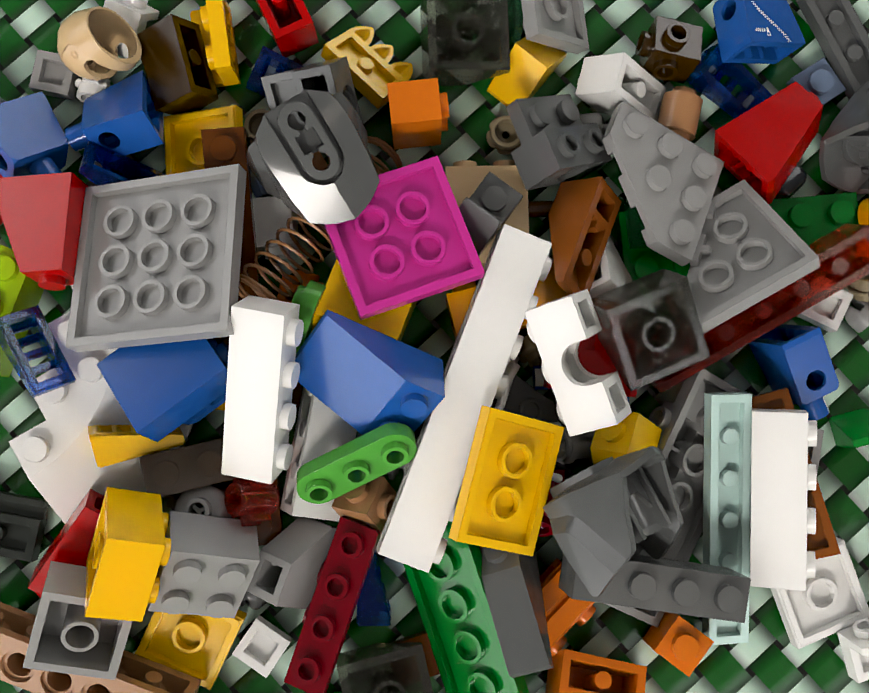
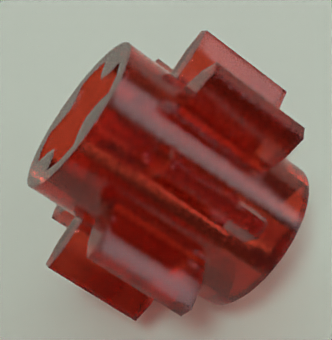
[224,478,279,527]

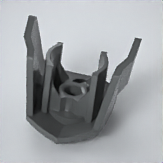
[819,81,869,194]
[247,89,380,224]
[543,446,684,597]

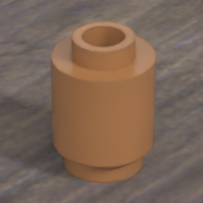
[657,86,703,141]

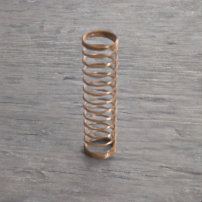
[239,136,403,300]

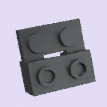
[261,56,363,154]
[506,94,612,190]

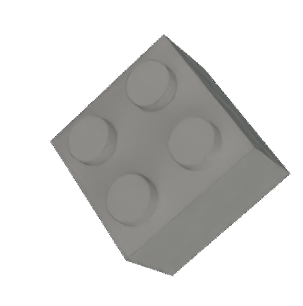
[148,511,260,618]
[22,561,133,680]

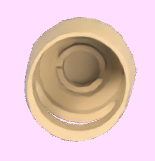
[57,6,142,81]

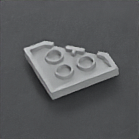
[602,101,724,267]
[678,179,820,334]

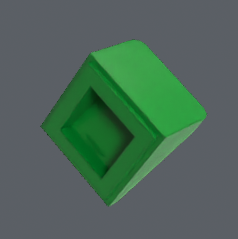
[829,408,869,448]

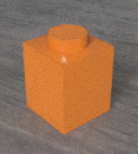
[643,612,714,677]

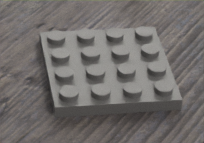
[65,164,247,352]

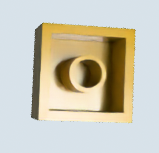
[85,487,171,622]

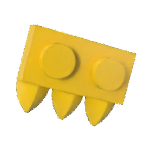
[320,26,413,109]

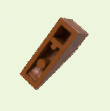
[548,176,621,295]

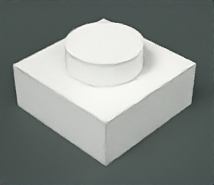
[794,277,854,333]
[232,615,293,678]

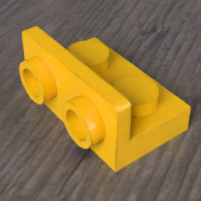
[190,0,241,88]

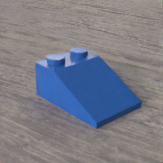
[295,309,445,435]

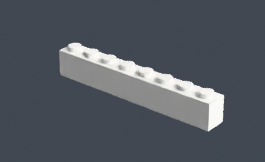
[376,224,553,573]

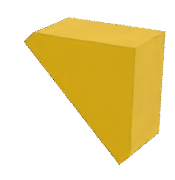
[487,37,567,107]

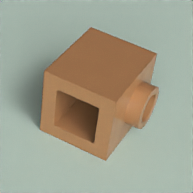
[331,476,397,536]

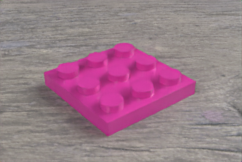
[324,156,485,321]

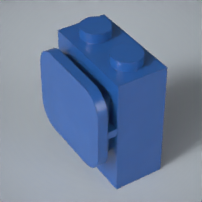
[96,338,229,442]

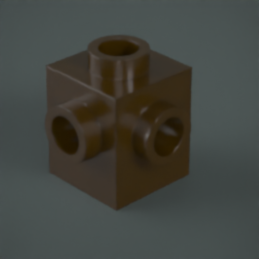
[636,16,703,84]

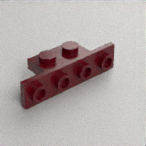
[284,516,380,693]

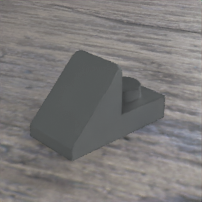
[459,172,523,256]

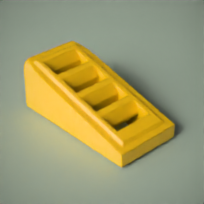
[88,425,185,468]

